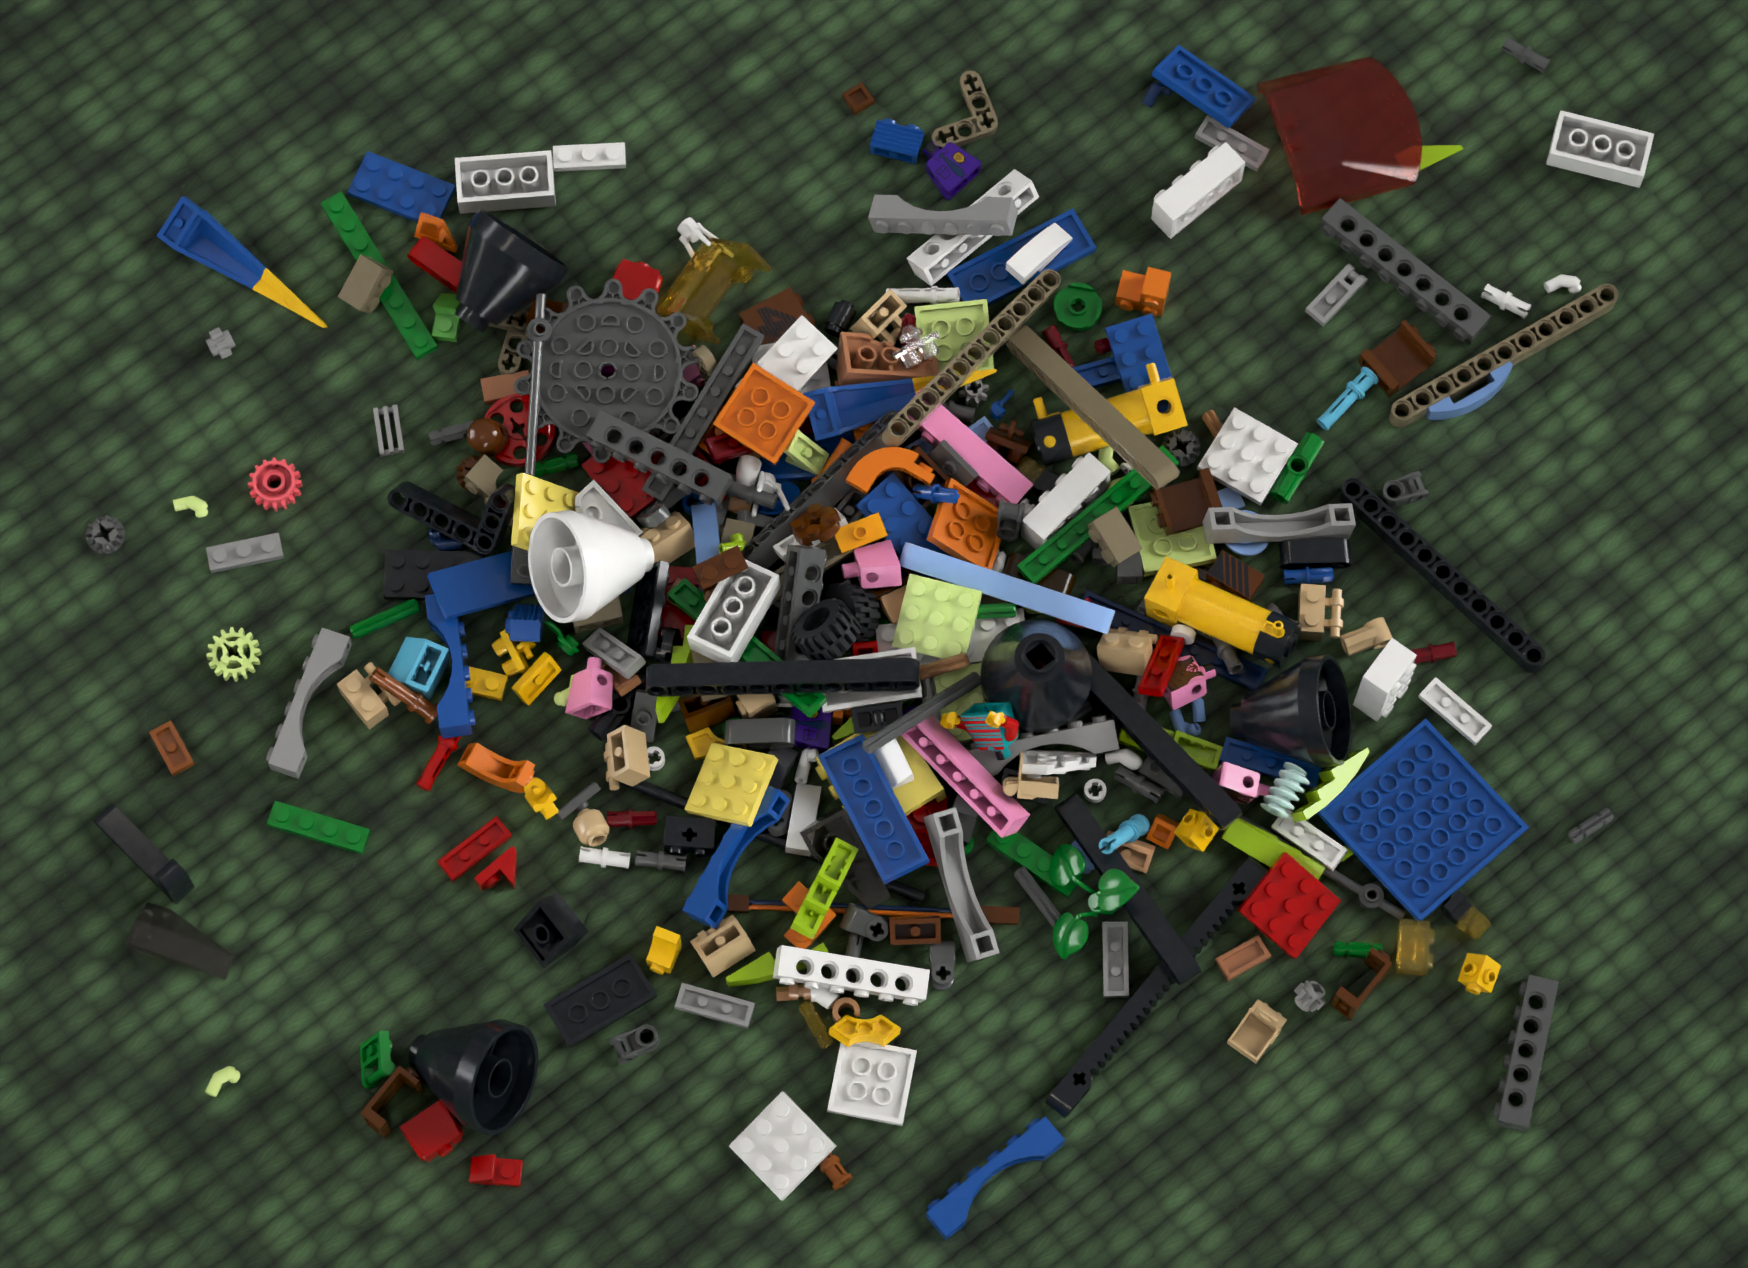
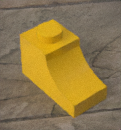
[646,926,682,975]

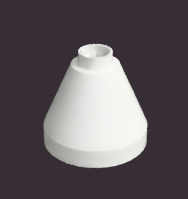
[528,510,654,623]

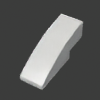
[1006,223,1073,285]
[785,783,822,856]

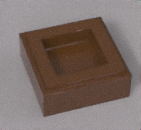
[842,82,875,115]

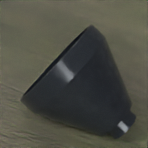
[455,208,570,332]
[980,619,1092,732]
[1230,654,1352,768]
[408,1019,538,1135]

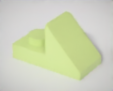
[784,430,829,475]

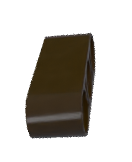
[1002,553,1077,596]

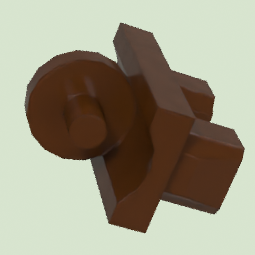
[985,419,1032,463]

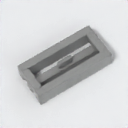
[373,404,405,457]

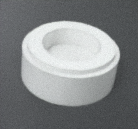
[1170,624,1196,645]

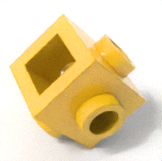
[1173,809,1219,852]
[1457,953,1501,995]

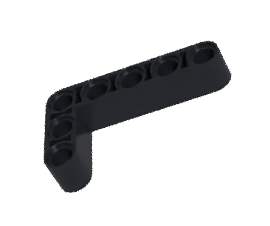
[387,481,515,554]
[93,803,195,905]

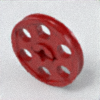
[484,394,556,467]

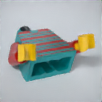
[940,702,1019,760]

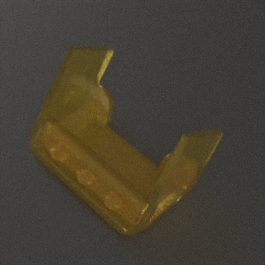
[657,238,772,345]

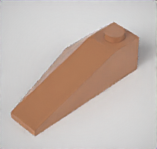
[836,332,939,386]

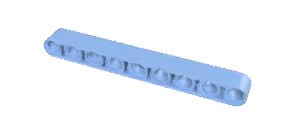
[899,542,1115,634]

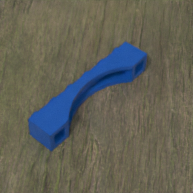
[425,594,476,739]
[682,785,790,930]
[926,1116,1065,1241]

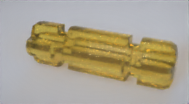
[799,1001,833,1048]

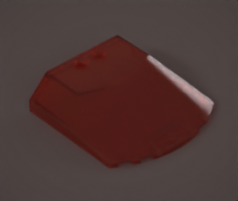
[1257,57,1422,215]

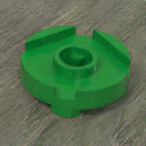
[1053,283,1102,331]

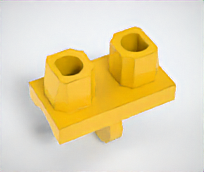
[491,630,536,677]
[523,777,559,820]

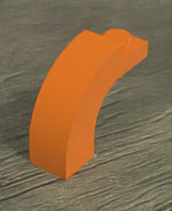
[846,447,935,495]
[457,742,535,793]

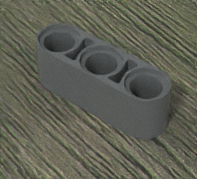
[724,718,796,750]

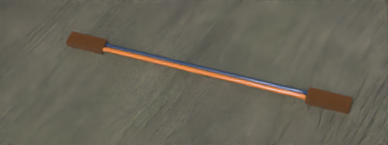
[727,895,1020,925]

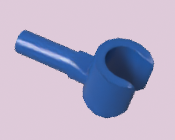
[990,389,1014,421]

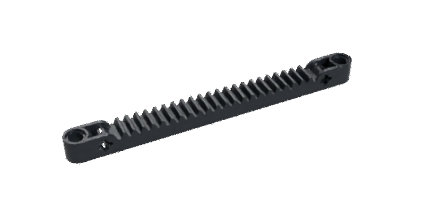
[1045,856,1269,1118]

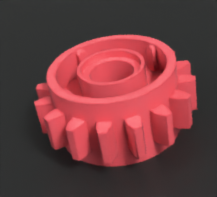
[248,457,303,512]

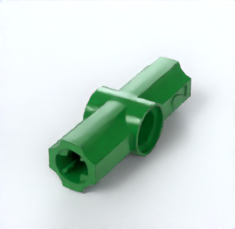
[1269,432,1324,504]

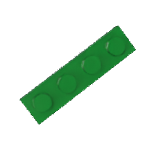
[267,801,371,855]
[985,830,1083,898]

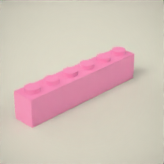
[907,388,1034,504]
[901,715,1030,838]

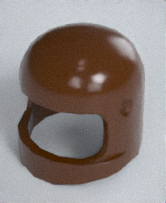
[467,418,509,457]

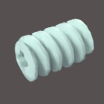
[1260,762,1310,819]

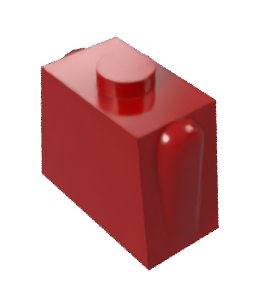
[612,259,663,300]
[399,1100,463,1162]

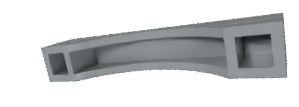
[868,195,1018,236]
[1202,503,1356,544]
[266,628,352,779]
[966,715,1119,776]
[923,807,1000,963]

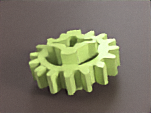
[206,627,262,682]

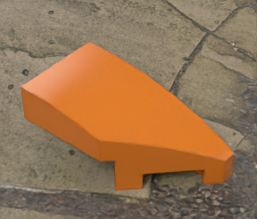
[414,212,458,253]

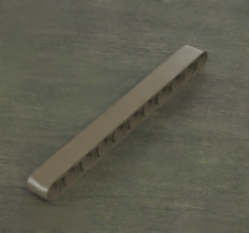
[882,269,1061,447]
[1389,284,1618,428]
[1005,325,1179,490]

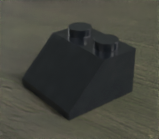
[513,892,588,968]

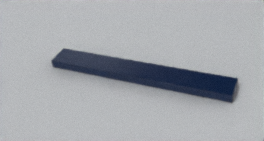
[1082,590,1268,691]

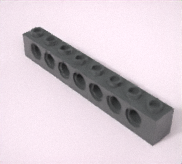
[1320,198,1491,345]

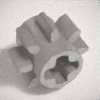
[205,327,236,359]
[959,378,989,407]
[1294,980,1326,1012]

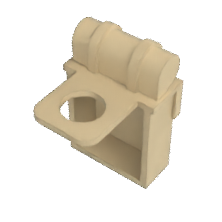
[1002,751,1059,800]
[1227,999,1287,1064]

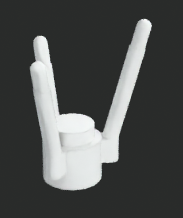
[677,217,736,274]
[751,471,790,517]

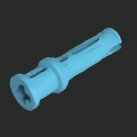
[1317,366,1379,431]
[1099,814,1150,854]

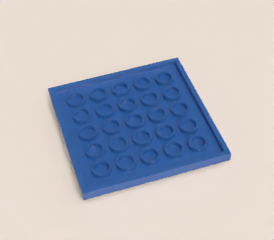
[1316,719,1529,923]

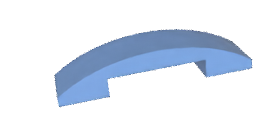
[1426,361,1513,420]
[691,503,720,594]

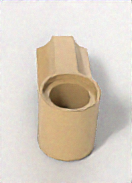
[1340,617,1393,657]

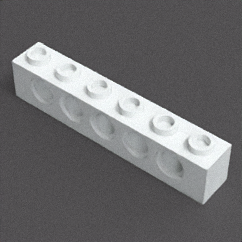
[907,169,1039,286]
[773,945,930,1006]

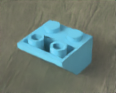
[388,637,451,701]

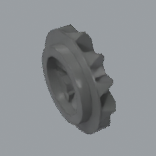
[1161,428,1201,467]
[85,515,125,554]

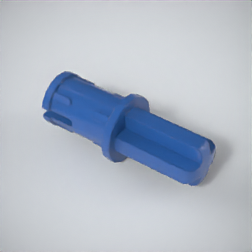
[912,483,960,504]
[1284,566,1333,585]

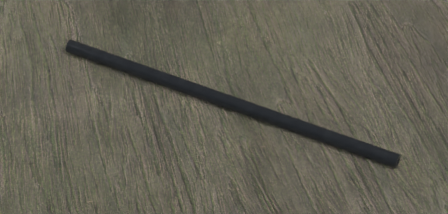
[621,781,927,904]

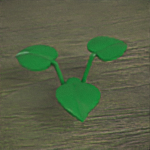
[1049,844,1140,960]

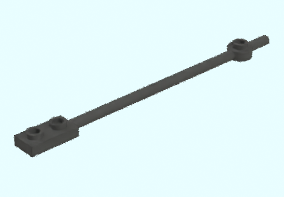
[510,293,552,586]
[1138,756,1406,920]

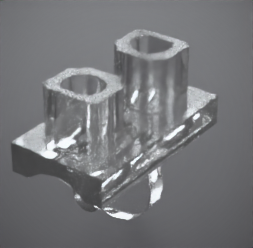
[892,325,940,369]

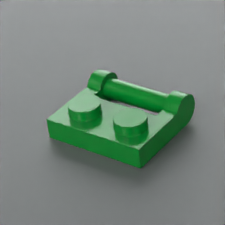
[359,1030,396,1090]

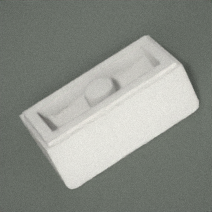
[874,738,914,790]

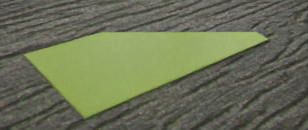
[1393,145,1463,177]

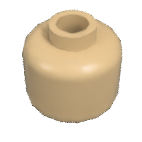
[573,809,609,847]

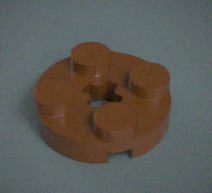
[790,503,841,546]

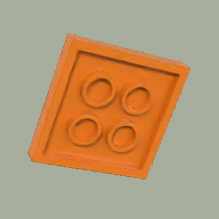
[713,363,816,465]
[926,478,1001,570]

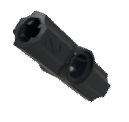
[588,673,646,743]

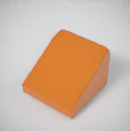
[1146,813,1180,850]

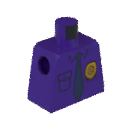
[923,142,981,201]
[777,706,833,754]

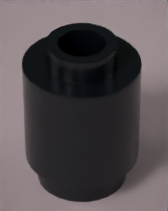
[824,300,856,338]

